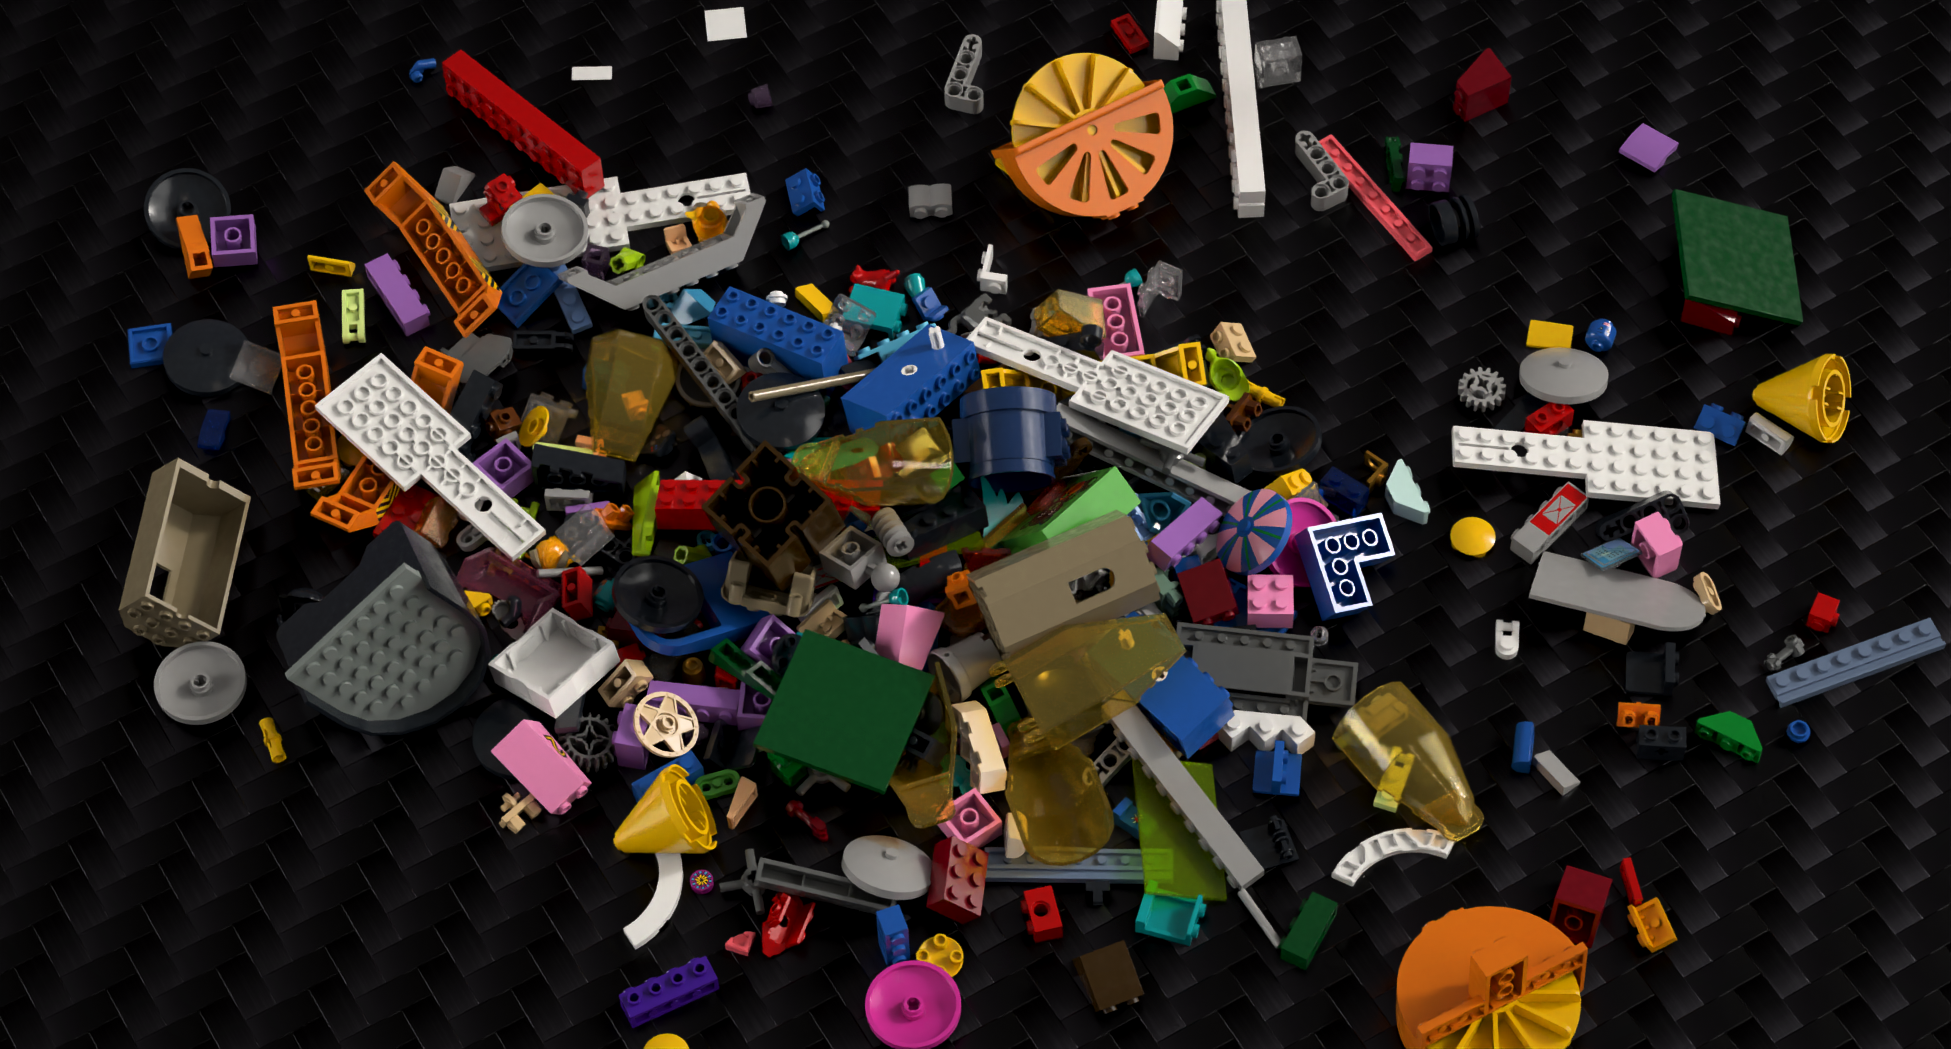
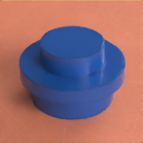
[1787,720,1810,743]

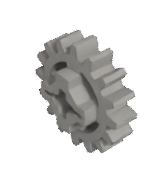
[1458,367,1506,412]

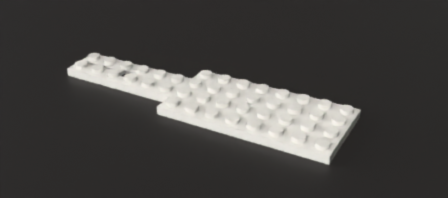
[449,173,750,272]

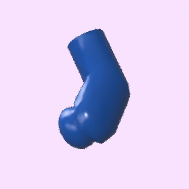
[409,58,436,83]

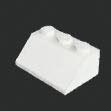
[1153,0,1187,60]

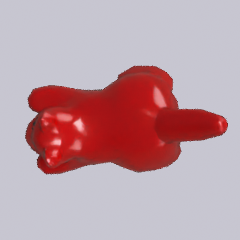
[849,265,900,293]

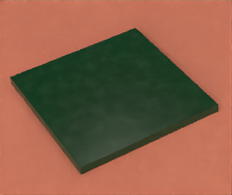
[1671,189,1803,326]
[753,629,935,795]

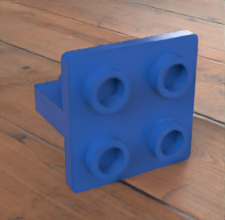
[1252,740,1302,797]

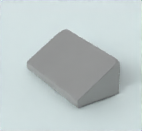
[1532,750,1580,796]

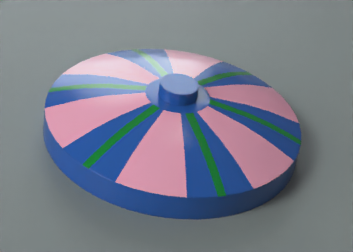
[1216,489,1292,576]

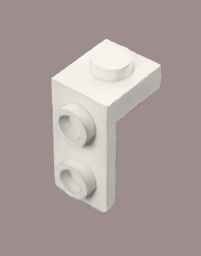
[977,244,1007,294]

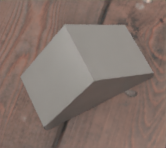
[435,166,475,204]

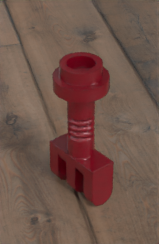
[785,800,828,842]

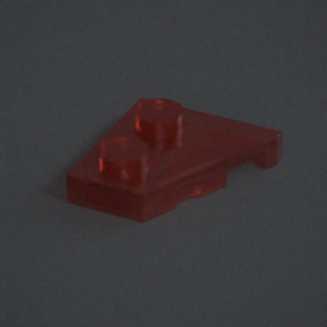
[961,547,1012,573]

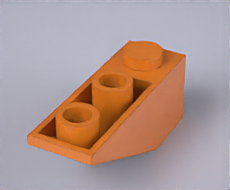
[176,215,213,279]

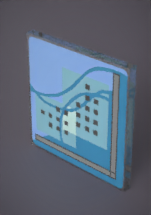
[1581,537,1642,571]

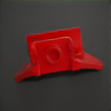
[762,892,816,957]

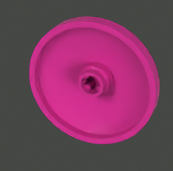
[1268,497,1337,588]
[865,960,961,1049]

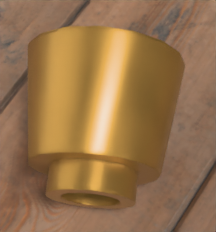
[681,657,707,685]

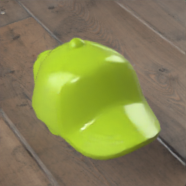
[1205,348,1250,402]

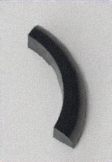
[867,549,963,612]

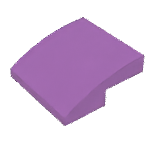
[1619,123,1679,172]

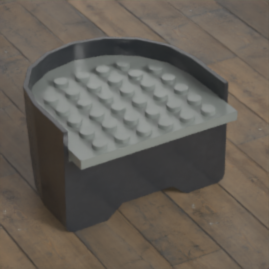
[276,521,491,736]

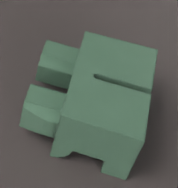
[1154,567,1184,619]

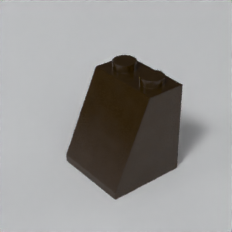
[1072,940,1144,1014]

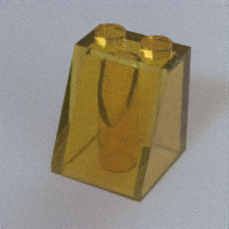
[1034,289,1106,341]

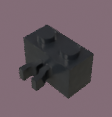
[898,728,948,774]

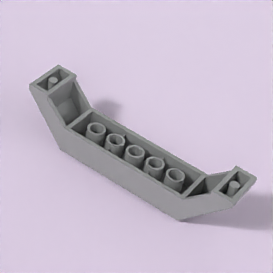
[557,193,766,311]

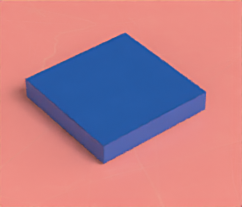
[127,323,173,369]

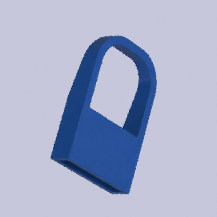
[627,551,771,656]

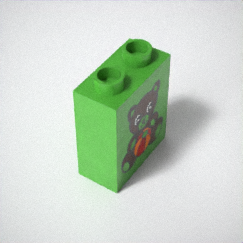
[1000,466,1141,558]

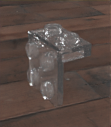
[823,294,876,357]
[518,392,578,444]

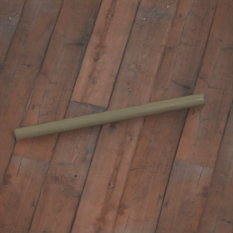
[748,368,875,402]

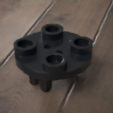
[770,633,801,678]

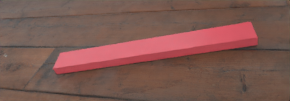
[1319,134,1433,261]

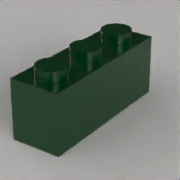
[1278,891,1338,970]

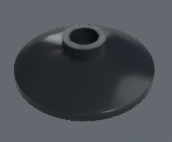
[914,691,943,736]

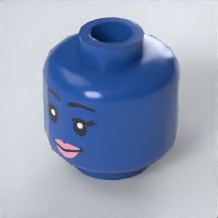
[1585,319,1617,352]

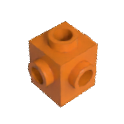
[945,569,977,610]

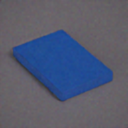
[497,263,563,328]

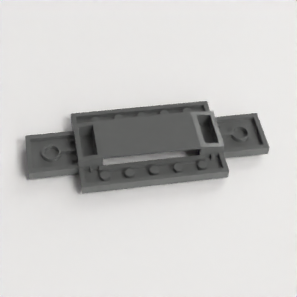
[1170,622,1358,722]

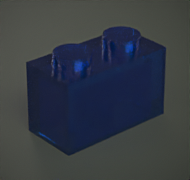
[1319,466,1370,518]

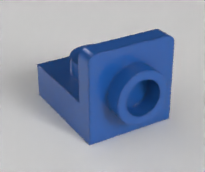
[911,287,949,322]

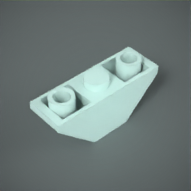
[1385,459,1430,525]

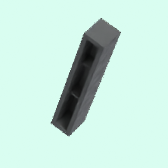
[753,857,897,914]

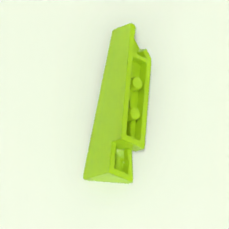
[632,471,660,556]

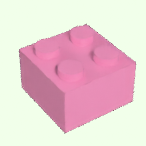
[1630,512,1683,578]
[1247,575,1294,628]
[937,788,1002,849]

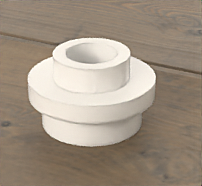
[766,291,788,307]

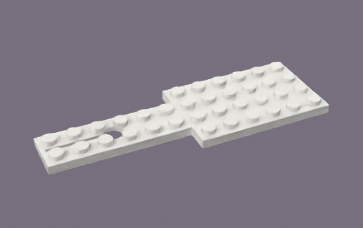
[966,317,1229,455]
[315,353,546,562]
[1451,420,1720,509]

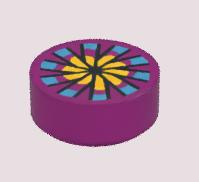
[690,870,714,894]

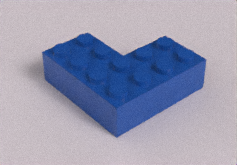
[1294,513,1395,621]

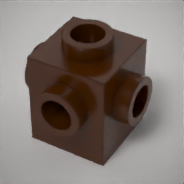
[484,407,523,443]

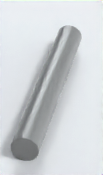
[536,566,603,578]
[1237,889,1281,949]

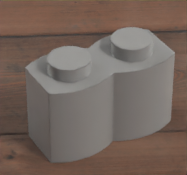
[908,183,953,219]

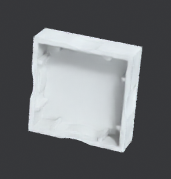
[488,608,620,718]

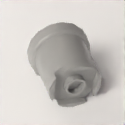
[927,632,1002,704]

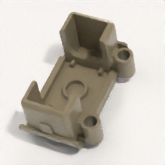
[721,551,818,617]

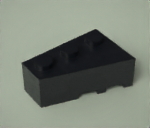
[1192,412,1253,484]

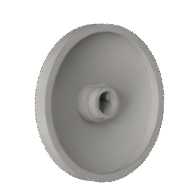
[502,194,588,267]
[1519,347,1609,404]
[154,641,247,725]
[841,835,932,900]

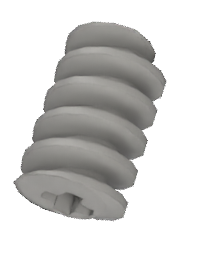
[871,507,914,557]

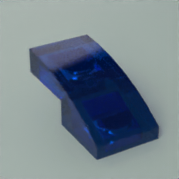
[197,409,231,450]

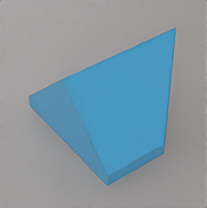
[671,289,716,325]
[1138,492,1192,534]

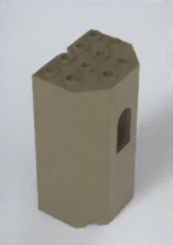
[119,458,251,647]
[966,510,1160,665]

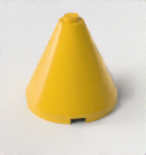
[1752,354,1851,443]
[613,764,717,854]

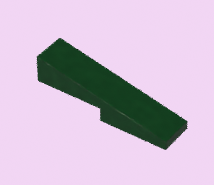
[708,638,783,700]

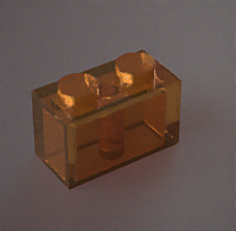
[413,496,459,549]

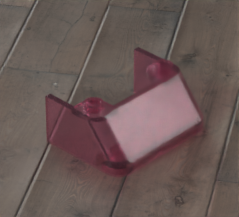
[456,546,562,633]

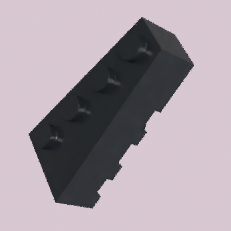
[531,444,627,495]
[903,482,989,561]

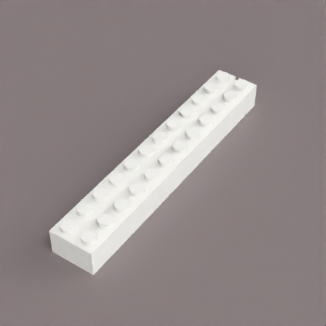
[1216,0,1266,218]

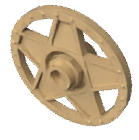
[633,692,699,758]

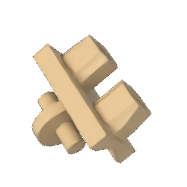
[499,792,542,834]

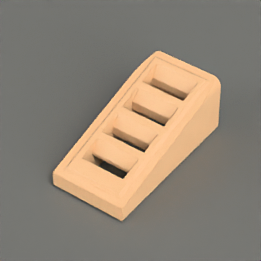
[727,776,758,830]

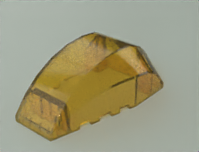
[585,329,678,462]

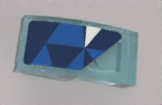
[842,506,882,543]

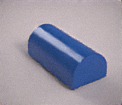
[1511,721,1535,774]

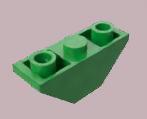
[1164,74,1216,113]
[977,674,1025,736]
[1694,711,1763,763]

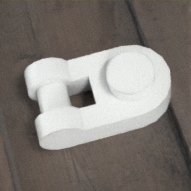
[1495,620,1519,660]

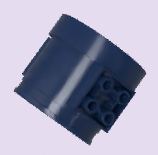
[952,386,1071,493]

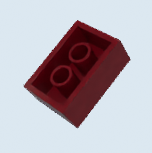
[926,836,989,924]

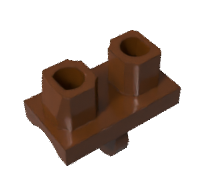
[1223,392,1263,434]

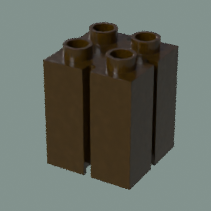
[701,440,845,592]

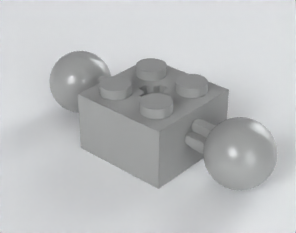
[818,525,900,592]

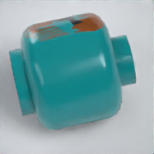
[593,578,615,613]

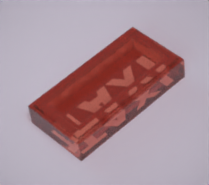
[1026,480,1068,516]

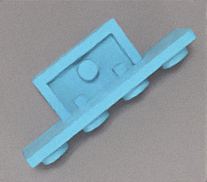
[853,321,936,363]

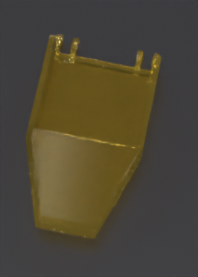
[988,613,1186,750]

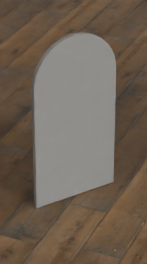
[1529,551,1706,631]

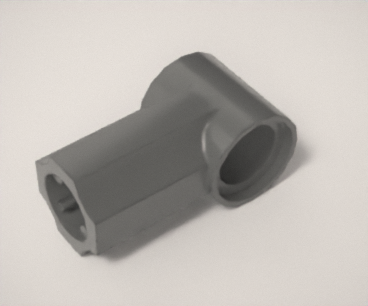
[748,348,793,375]

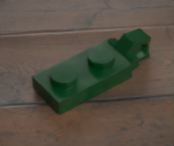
[1385,136,1406,192]

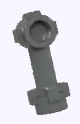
[1764,635,1805,671]

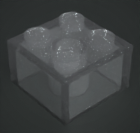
[1254,36,1302,88]

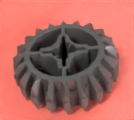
[557,712,615,774]

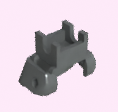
[440,333,513,392]

